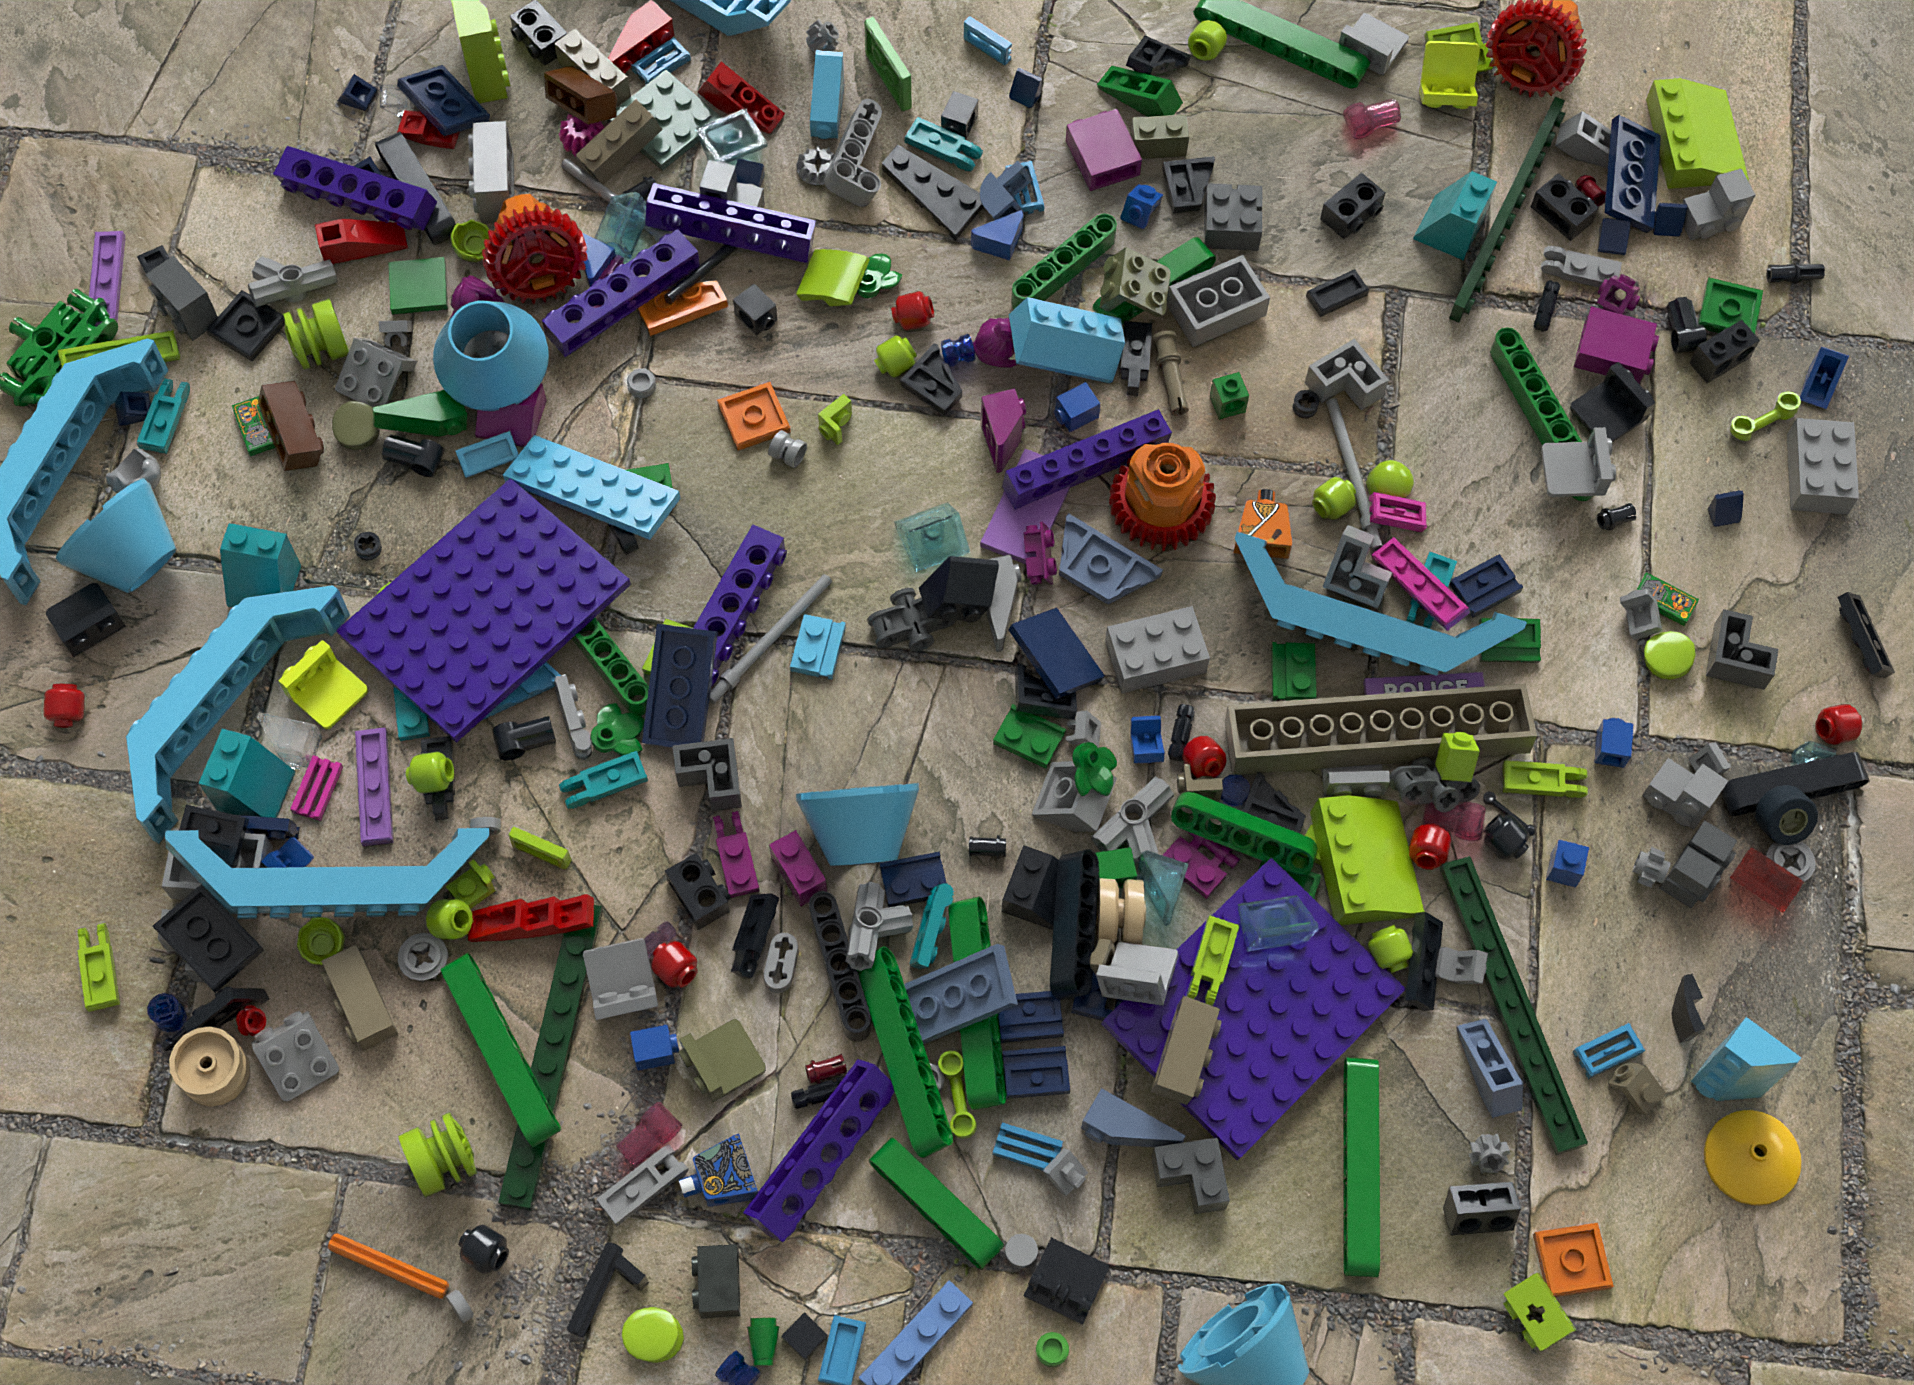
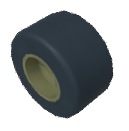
[1755,785,1818,845]

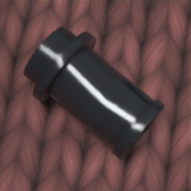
[623,176,657,207]
[1597,503,1636,531]
[969,835,1006,859]

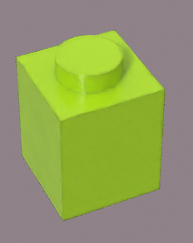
[1435,732,1480,782]

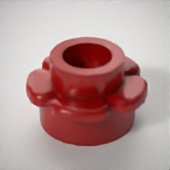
[236,1005,266,1036]

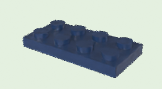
[1604,115,1661,233]
[642,624,718,747]

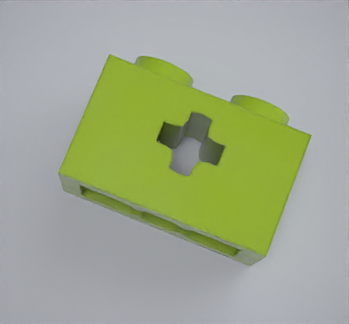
[1503,1272,1577,1351]

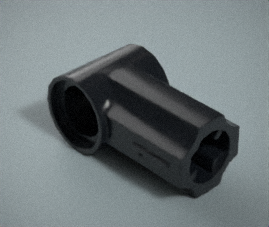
[1666,297,1707,353]
[382,434,445,477]
[492,716,556,761]

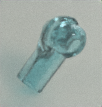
[1792,741,1837,764]

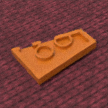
[637,280,728,336]

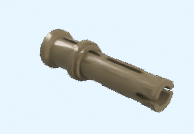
[1151,330,1189,416]

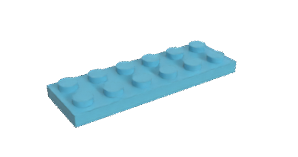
[503,435,681,540]

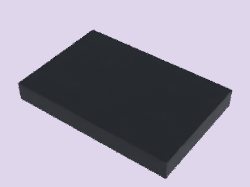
[152,884,264,993]

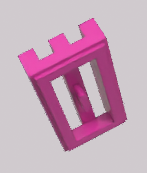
[1369,492,1427,532]
[290,755,343,821]

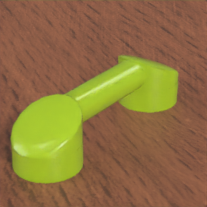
[1730,391,1801,441]
[938,1050,977,1139]

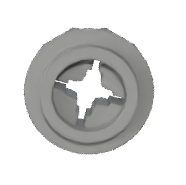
[796,145,834,185]
[1765,842,1815,886]
[398,933,449,983]

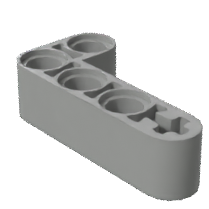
[824,99,882,207]

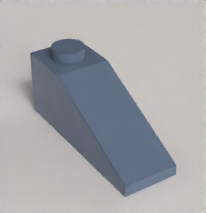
[1457,1019,1523,1118]
[1081,1088,1185,1147]

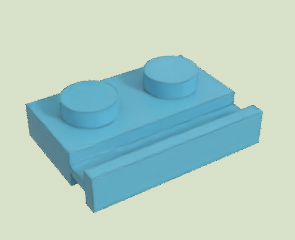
[790,614,846,680]

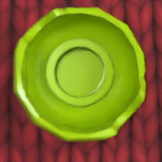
[451,219,490,262]
[1366,460,1414,498]
[297,917,345,965]

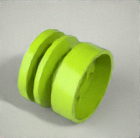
[283,299,349,370]
[398,1112,477,1198]

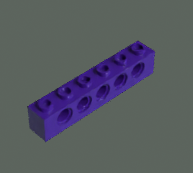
[273,146,437,231]
[645,183,816,263]
[542,229,700,357]
[1002,409,1172,510]
[693,524,787,687]
[743,1059,895,1242]

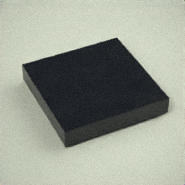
[206,290,285,362]

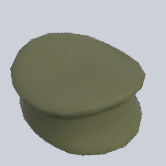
[332,401,380,450]

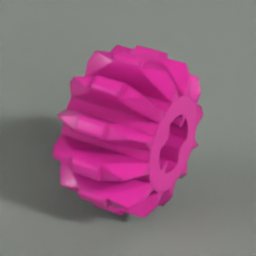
[559,114,605,157]

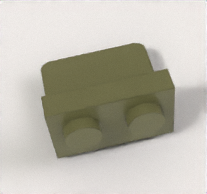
[1100,247,1171,317]
[678,1019,766,1102]

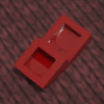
[397,110,460,149]

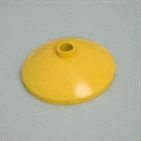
[1704,1110,1801,1206]

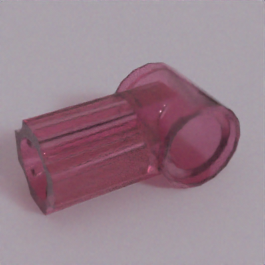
[1343,98,1401,139]
[1422,802,1486,841]
[616,1102,683,1168]

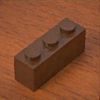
[544,66,618,125]
[258,380,324,471]

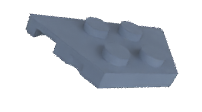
[1059,513,1163,604]

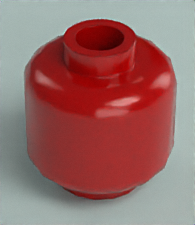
[891,291,935,331]
[43,683,85,728]
[1815,704,1863,745]
[1182,736,1227,778]
[1409,823,1451,870]
[651,941,698,987]

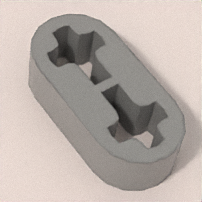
[764,933,798,993]

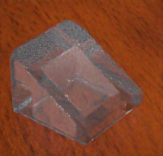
[380,84,414,118]

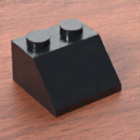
[919,556,999,623]
[1001,845,1059,930]

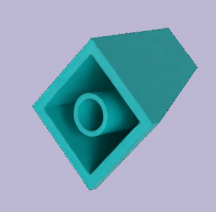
[1413,171,1497,261]
[220,523,301,607]
[198,729,295,818]

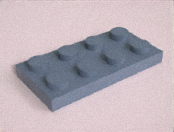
[904,944,1018,1044]

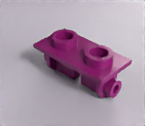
[1023,521,1057,585]

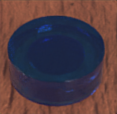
[1221,774,1250,806]

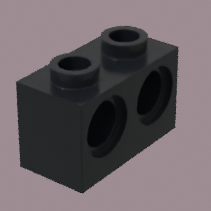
[510,0,567,66]
[1320,172,1386,239]
[1530,173,1599,241]
[1690,320,1760,383]
[665,852,731,930]
[1443,1182,1521,1236]

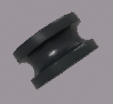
[1292,390,1319,419]
[354,532,382,561]

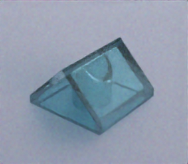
[696,109,768,163]
[595,192,646,259]
[894,502,970,572]
[1137,850,1189,926]
[1238,895,1318,951]

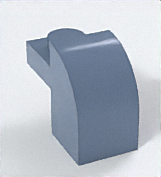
[980,161,1033,220]

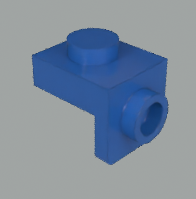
[1120,184,1163,229]
[1130,716,1165,763]
[261,837,314,868]

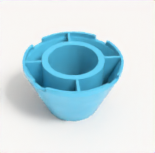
[433,301,549,411]
[56,479,177,593]
[796,783,919,866]
[1178,1283,1309,1385]

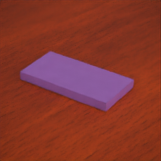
[980,449,1070,564]

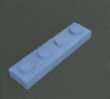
[859,1280,973,1385]

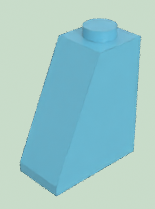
[810,50,845,139]

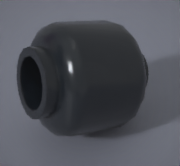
[1483,814,1529,859]
[458,1224,509,1274]

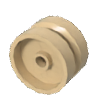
[1096,878,1146,945]
[169,1027,250,1107]

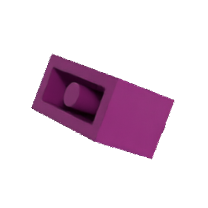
[769,830,827,907]

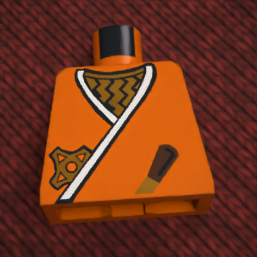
[1233,489,1292,559]

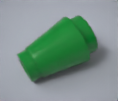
[747,1318,780,1366]

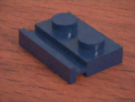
[1449,554,1523,618]
[237,815,300,841]
[880,851,947,908]
[998,991,1064,1043]
[1002,1046,1070,1099]

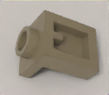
[1177,764,1223,801]

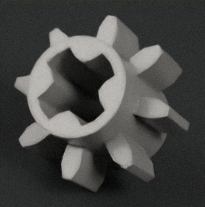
[806,20,839,53]
[1632,847,1670,887]
[1469,1134,1510,1174]

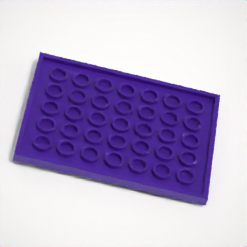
[336,478,631,743]
[1101,858,1405,1161]

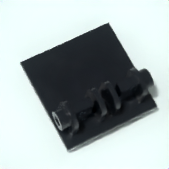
[1023,1237,1110,1325]

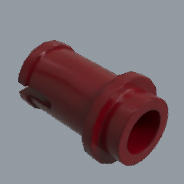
[1575,175,1606,207]
[805,1054,847,1084]

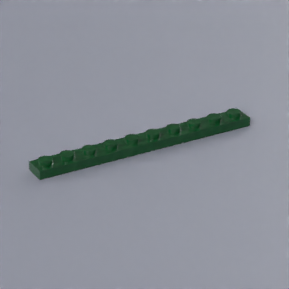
[1449,97,1566,323]
[1440,856,1588,1155]
[498,905,603,1211]

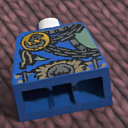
[679,1133,758,1207]

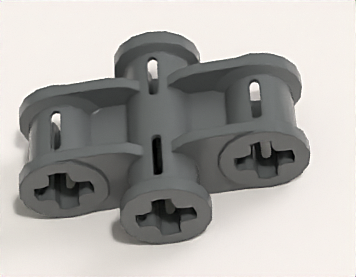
[867,588,957,652]
[1389,756,1480,812]

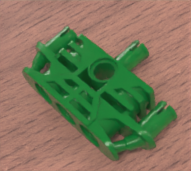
[0,289,118,407]

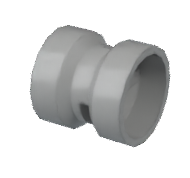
[768,430,807,468]

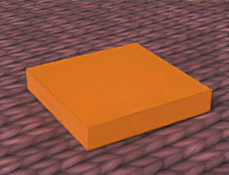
[717,382,791,451]
[1533,1223,1614,1297]

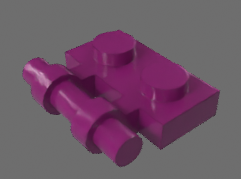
[1160,831,1240,900]

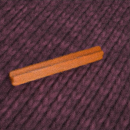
[328,1233,449,1299]

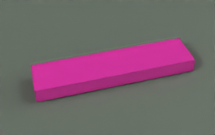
[1372,537,1470,631]

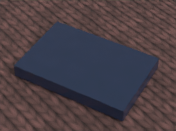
[397,65,490,137]
[1008,607,1105,699]

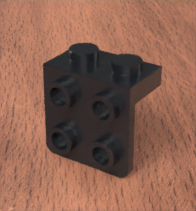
[1570,362,1656,442]
[46,583,126,658]

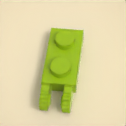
[1502,760,1588,798]
[1186,915,1239,1006]
[77,923,120,1012]

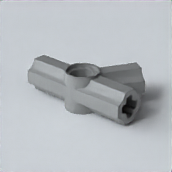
[247,256,337,308]
[1091,776,1174,864]
[845,881,913,971]

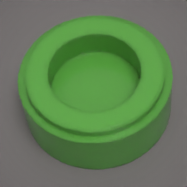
[1036,1332,1069,1367]

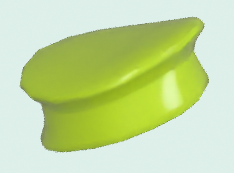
[1644,631,1696,680]
[622,1307,684,1363]

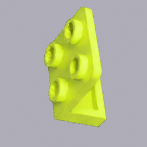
[1419,41,1480,109]
[278,640,368,729]

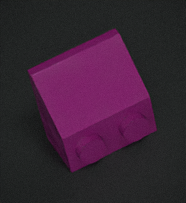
[475,383,547,447]
[980,388,1026,473]

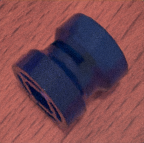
[941,334,976,368]
[147,993,187,1033]
[715,1350,762,1385]

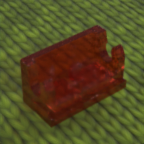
[1730,846,1804,913]

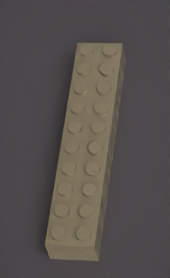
[1225,683,1537,775]

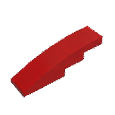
[468,894,594,942]

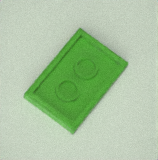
[864,17,912,112]

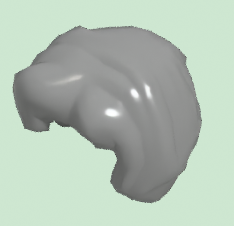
[106,448,161,493]

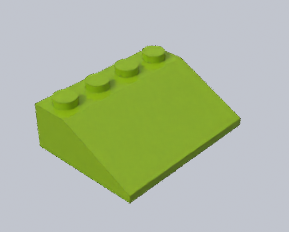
[451,0,511,104]
[1646,78,1749,189]
[1310,795,1424,925]

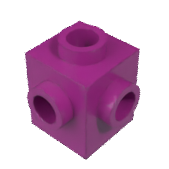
[1597,274,1641,315]

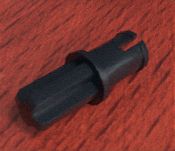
[1766,261,1825,284]

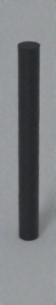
[664,244,738,304]

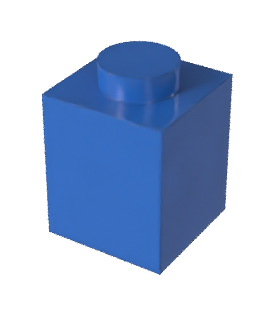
[1054,382,1101,432]
[1594,718,1634,768]
[1546,840,1589,888]
[630,1025,679,1071]

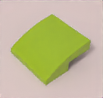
[1424,22,1493,73]
[796,249,870,306]

